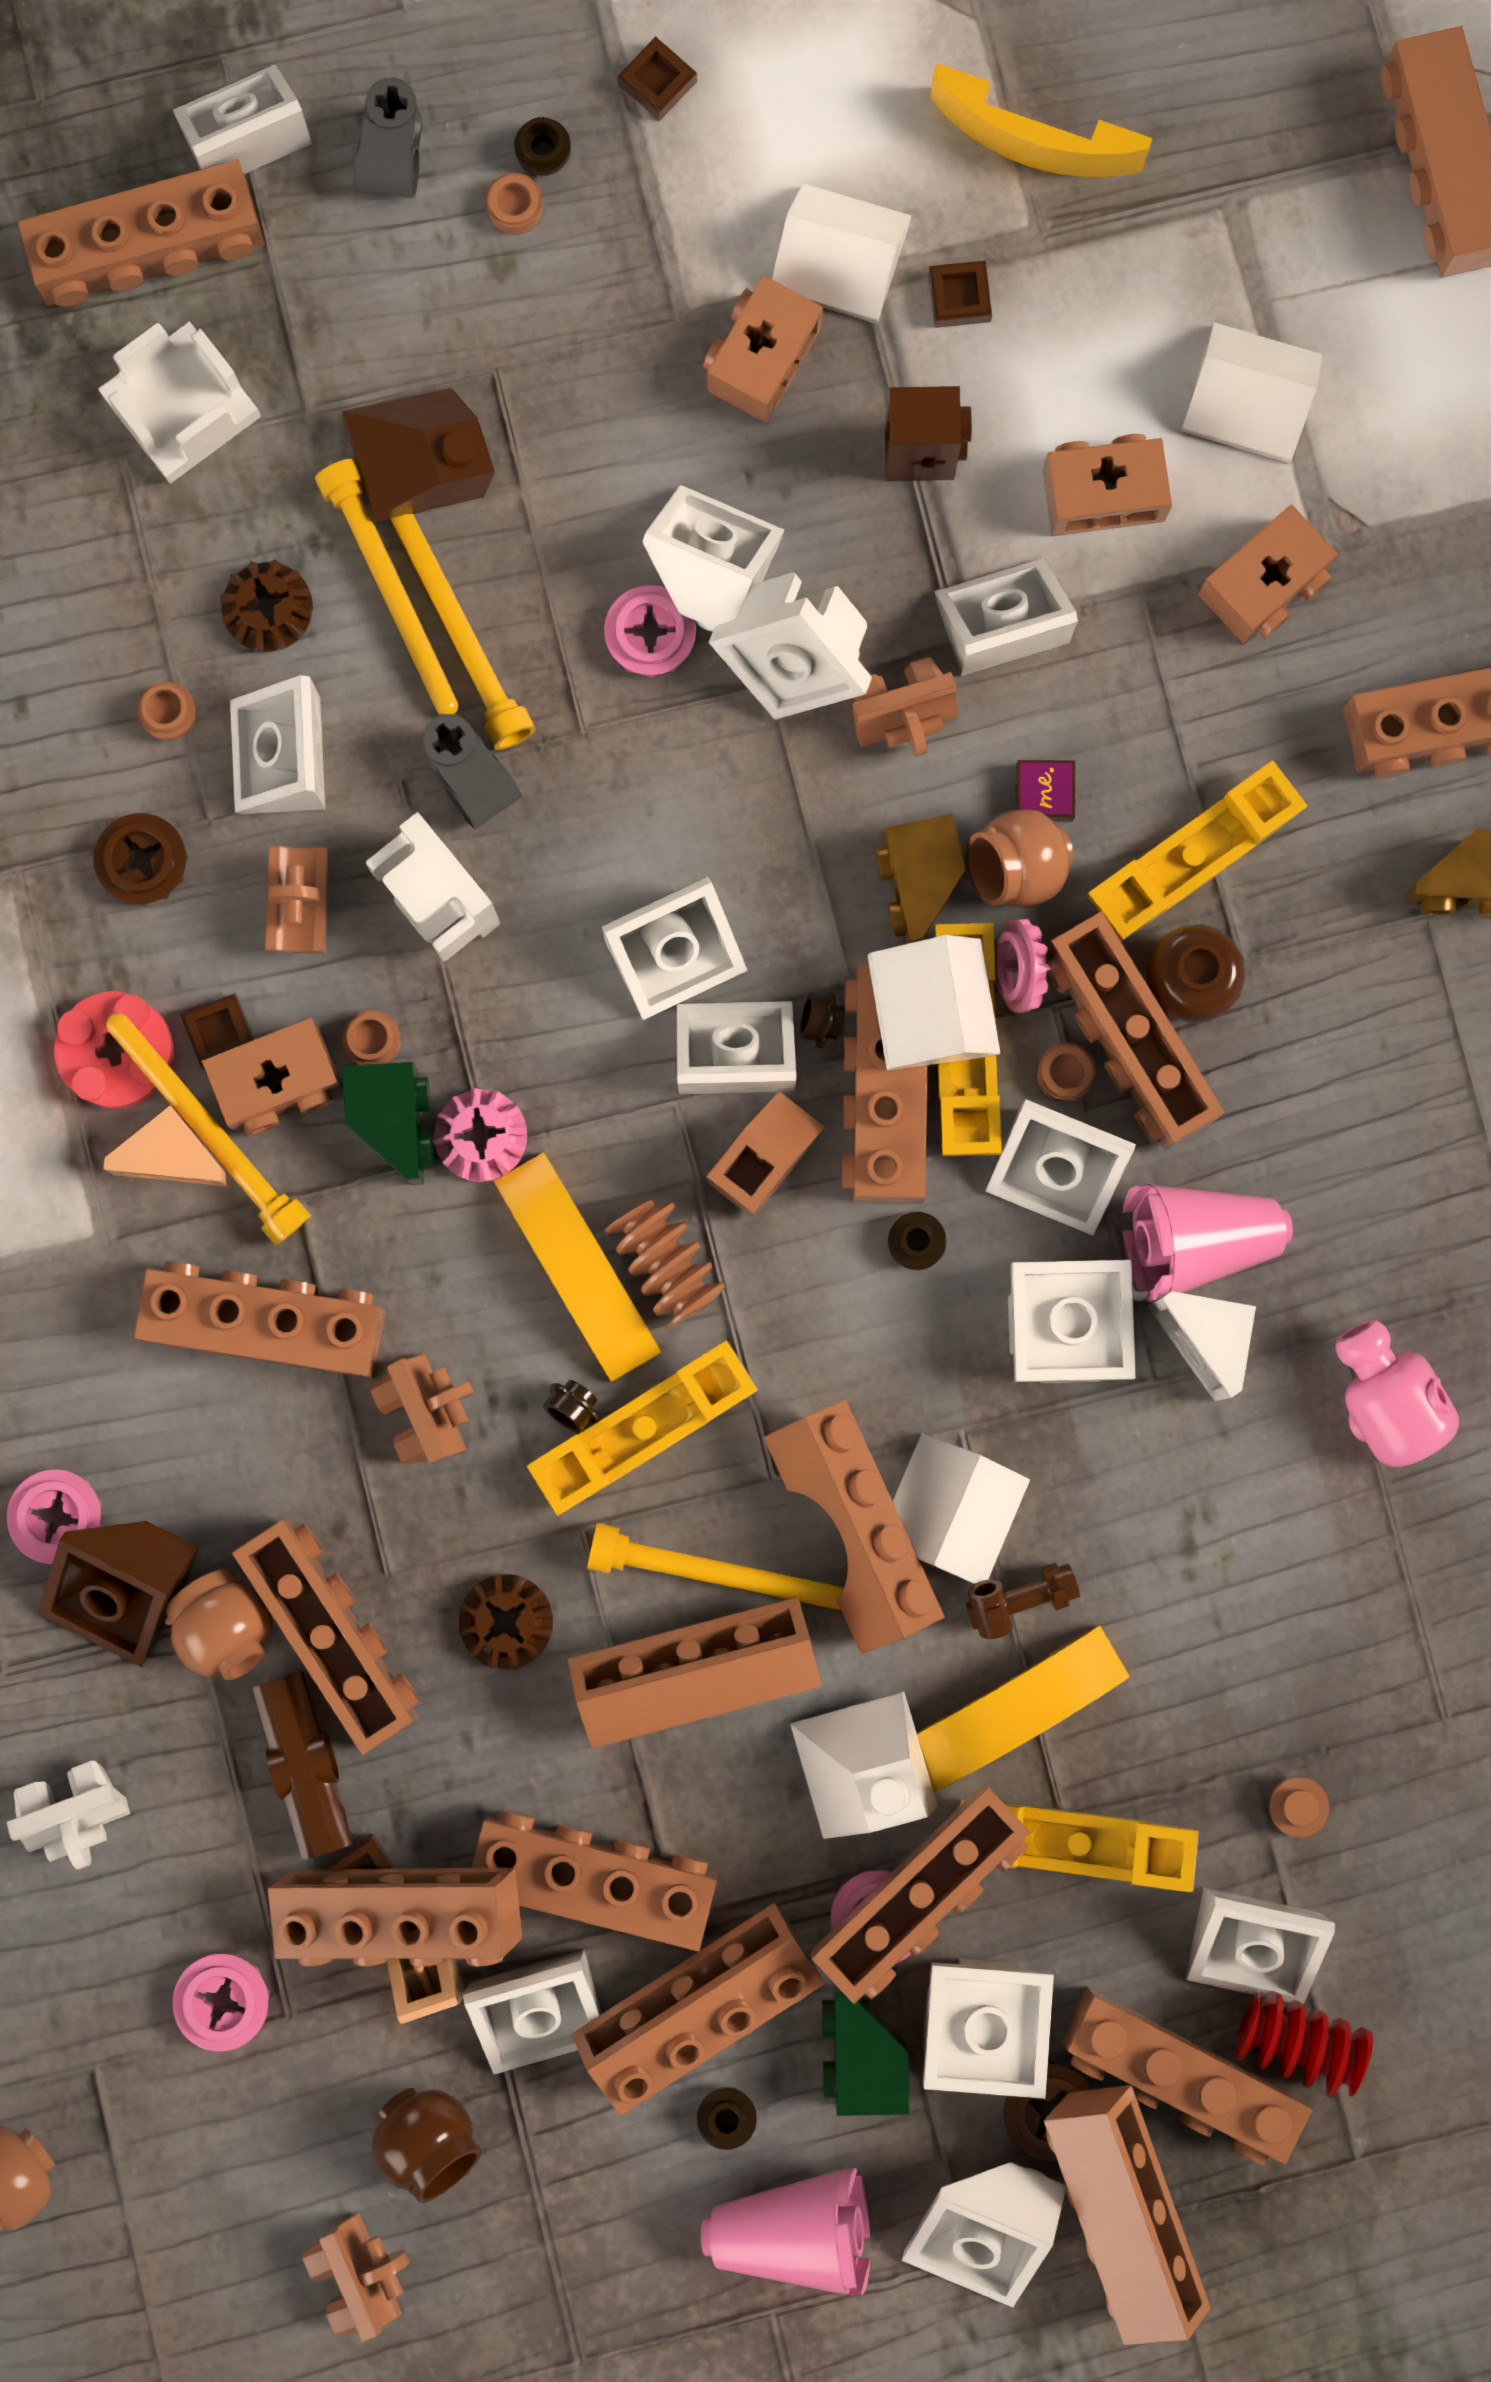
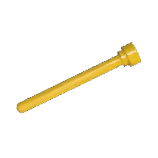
[315,458,458,715]
[390,514,536,750]
[106,1013,312,1246]
[587,1523,844,1611]

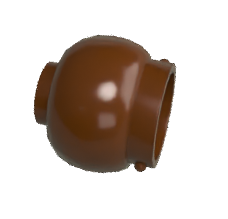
[1146,924,1245,1023]
[372,2088,481,2203]

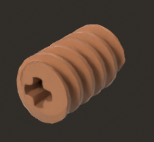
[604,1200,725,1331]

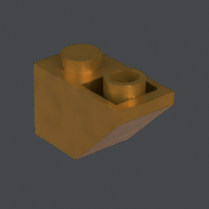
[874,813,966,944]
[1404,829,1491,919]

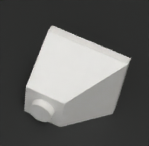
[642,485,785,632]
[790,1691,938,1839]
[902,2162,1066,2307]

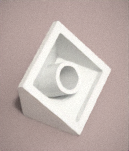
[173,64,312,174]
[772,183,911,324]
[1181,323,1323,464]
[934,558,1078,676]
[230,675,325,814]
[602,877,747,1020]
[867,935,1001,1071]
[677,1001,796,1094]
[985,1099,1136,1235]
[1147,1291,1256,1401]
[893,1433,1030,1584]
[1186,1887,1335,2004]
[463,1949,602,2074]

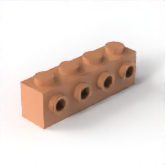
[1381,26,1491,278]
[17,159,265,307]
[1343,668,1491,779]
[1046,911,1225,1150]
[842,963,927,1204]
[134,1261,386,1379]
[232,1519,421,1756]
[568,1597,822,1749]
[811,1783,1031,2004]
[472,1809,717,1952]
[268,1868,522,1966]
[572,1903,825,2116]
[1061,1986,1312,2165]
[1044,2085,1211,2345]

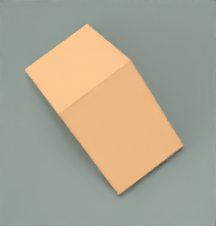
[103,1105,231,1187]
[387,1959,465,2024]

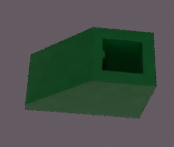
[342,1062,434,1185]
[822,1983,910,2116]

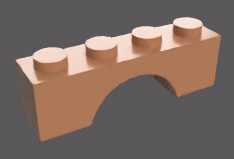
[763,1399,945,1654]

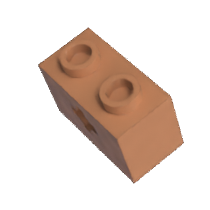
[703,275,823,424]
[1043,434,1172,537]
[1198,504,1338,645]
[202,1017,343,1136]

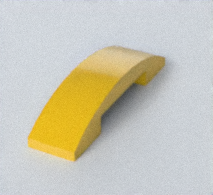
[930,63,1153,178]
[1087,760,1307,942]
[935,923,1002,1156]
[494,1152,662,1383]
[527,1340,758,1516]
[916,1625,1130,1793]
[960,1800,1199,1892]

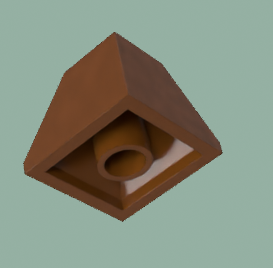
[342,388,495,522]
[38,1521,199,1667]

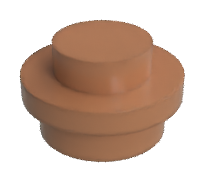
[137,682,196,740]
[342,1010,401,1065]
[1269,1777,1329,1838]

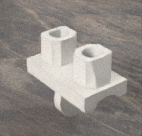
[7,1761,130,1870]

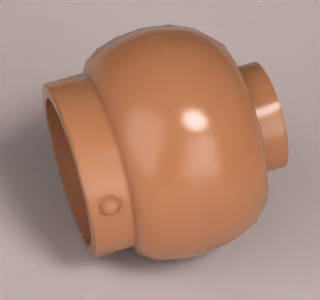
[965,809,1073,908]
[165,1569,272,1680]
[0,2127,55,2232]

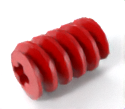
[1236,1990,1374,2098]

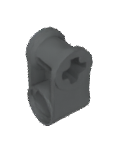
[355,77,423,198]
[423,714,522,830]

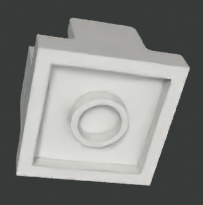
[98,321,261,484]
[708,572,872,720]
[366,812,501,961]
[1008,1260,1136,1383]
[922,1958,1054,2099]

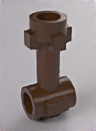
[965,1563,1080,1639]

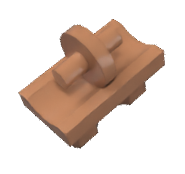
[852,657,959,757]
[265,846,330,954]
[370,1354,475,1465]
[302,2213,410,2342]

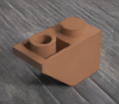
[707,1091,825,1219]

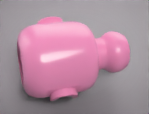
[1335,1319,1459,1468]

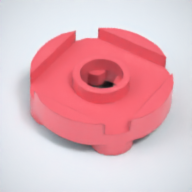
[54,991,175,1109]

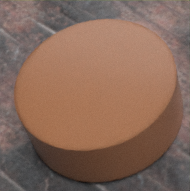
[486,173,543,235]
[1036,1043,1096,1103]

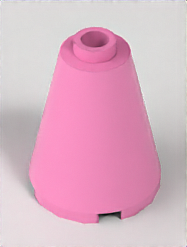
[1122,1184,1293,1303]
[701,2168,870,2296]

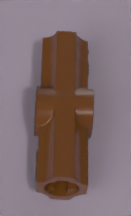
[252,1671,353,1861]

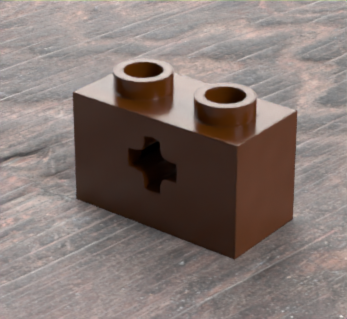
[884,386,972,481]

